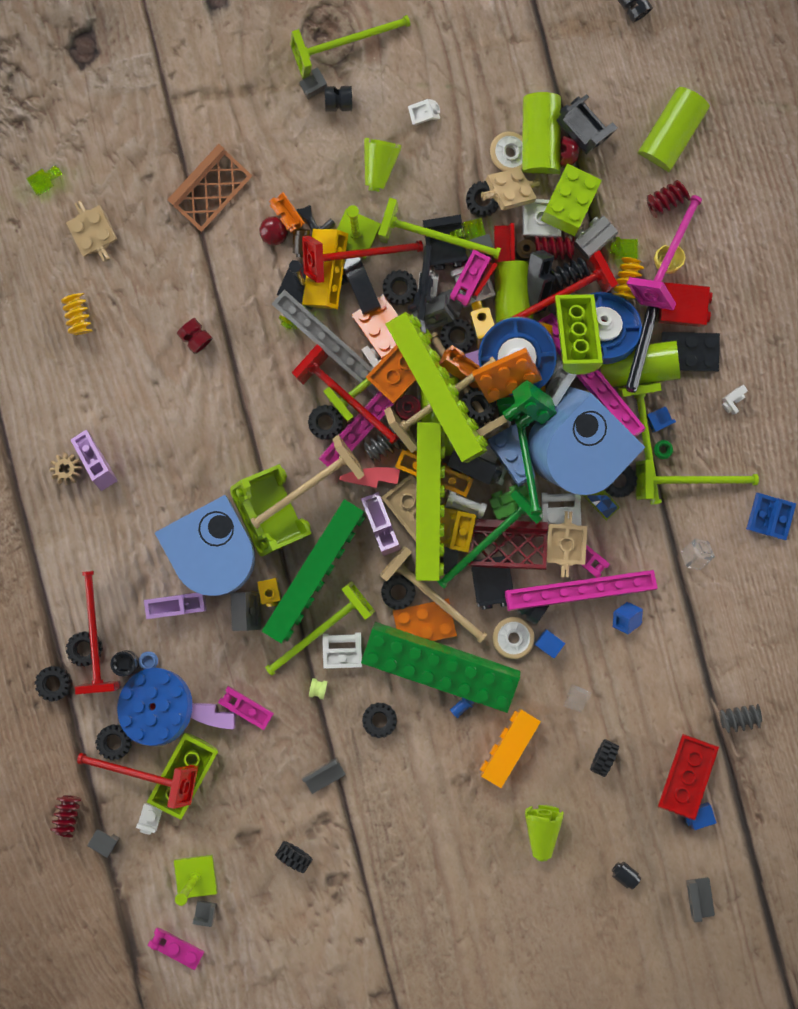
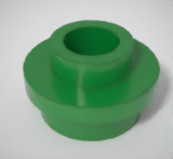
[654,440,673,459]

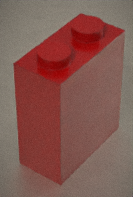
[658,282,713,327]

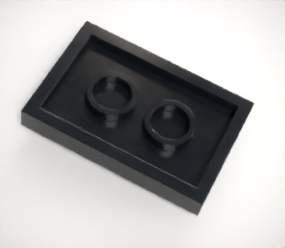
[661,332,720,372]

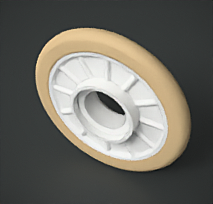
[490,132,522,171]
[493,617,535,659]

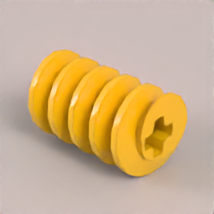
[613,257,644,299]
[61,293,93,335]

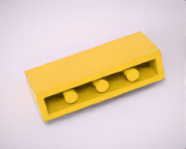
[302,229,349,309]

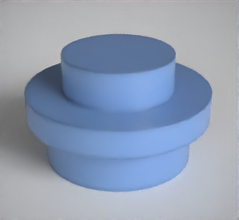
[139,651,158,670]

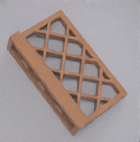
[167,144,252,232]

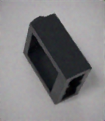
[447,449,503,485]

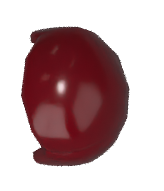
[560,136,580,168]
[259,216,288,246]

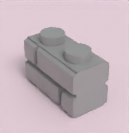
[574,216,618,260]

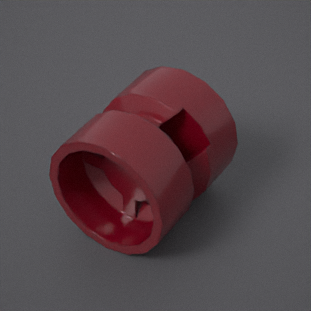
[177,318,213,354]
[396,395,421,421]

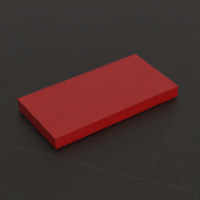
[658,734,719,821]

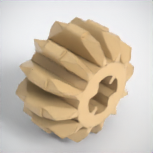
[49,453,83,485]

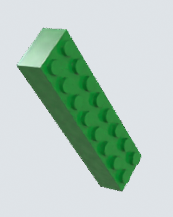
[262,499,366,644]
[361,622,521,713]

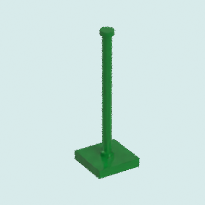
[497,396,542,515]
[437,488,543,589]

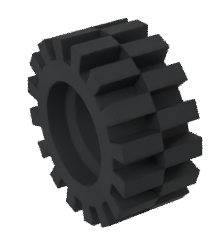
[466,181,499,218]
[383,270,417,306]
[440,318,475,353]
[461,388,496,425]
[308,405,343,440]
[604,465,638,498]
[381,575,416,610]
[66,631,103,667]
[34,666,72,702]
[362,702,397,738]
[95,724,132,760]
[590,739,619,777]
[275,841,313,873]

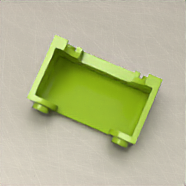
[230,464,312,556]

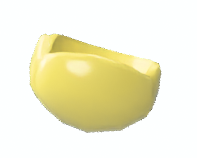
[654,245,686,274]

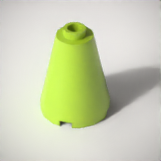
[364,138,402,192]
[525,805,564,862]

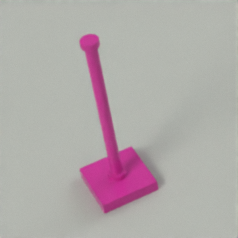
[626,195,702,310]

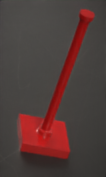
[302,235,423,283]
[512,250,618,318]
[292,344,399,444]
[75,571,121,695]
[77,753,198,809]

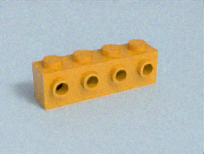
[395,448,474,497]
[480,708,541,788]

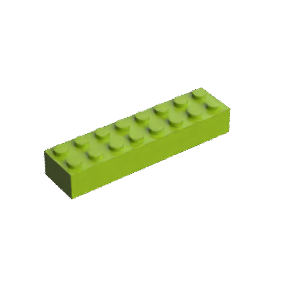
[385,312,488,463]
[416,422,445,581]

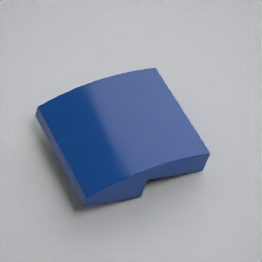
[746,493,796,540]

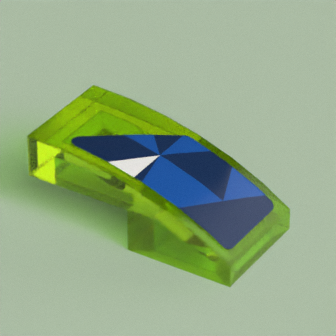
[582,490,620,521]

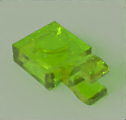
[26,165,62,196]
[450,218,486,240]

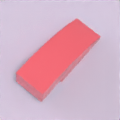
[339,467,400,488]

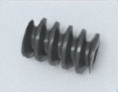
[364,427,406,464]
[719,704,762,733]

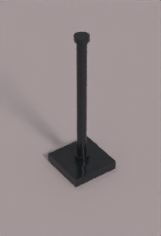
[276,260,313,311]

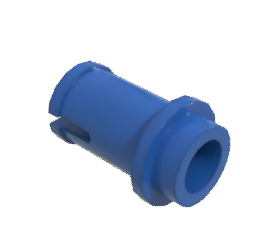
[450,698,475,718]

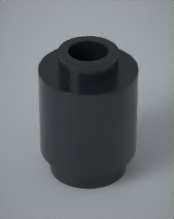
[612,861,641,890]

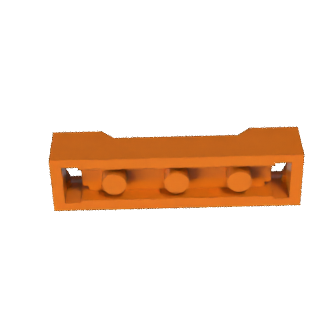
[439,345,511,403]

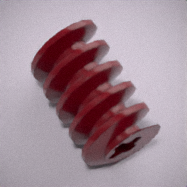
[647,180,690,218]
[535,236,574,261]
[50,795,81,838]

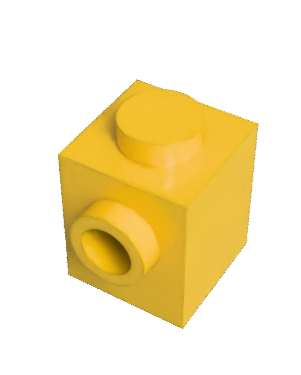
[257,578,281,607]

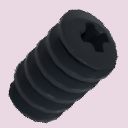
[550,257,591,293]

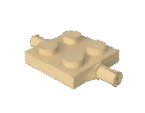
[481,167,540,211]
[66,201,118,262]
[547,511,587,577]

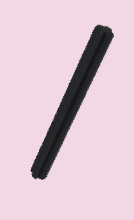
[626,306,659,393]

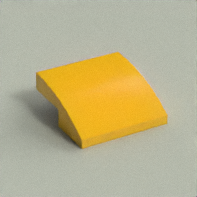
[440,507,476,552]

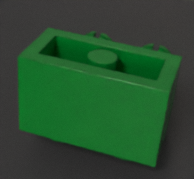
[503,380,557,430]

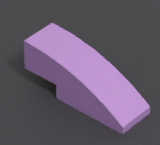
[361,492,401,556]
[144,593,206,619]
[191,703,236,729]

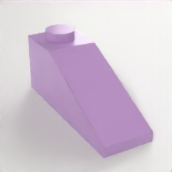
[71,430,118,491]

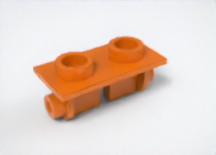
[269,192,305,234]

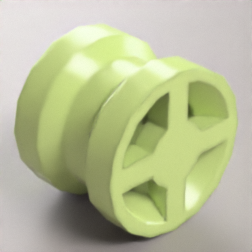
[309,678,328,700]

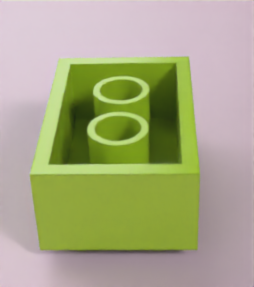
[541,164,602,237]

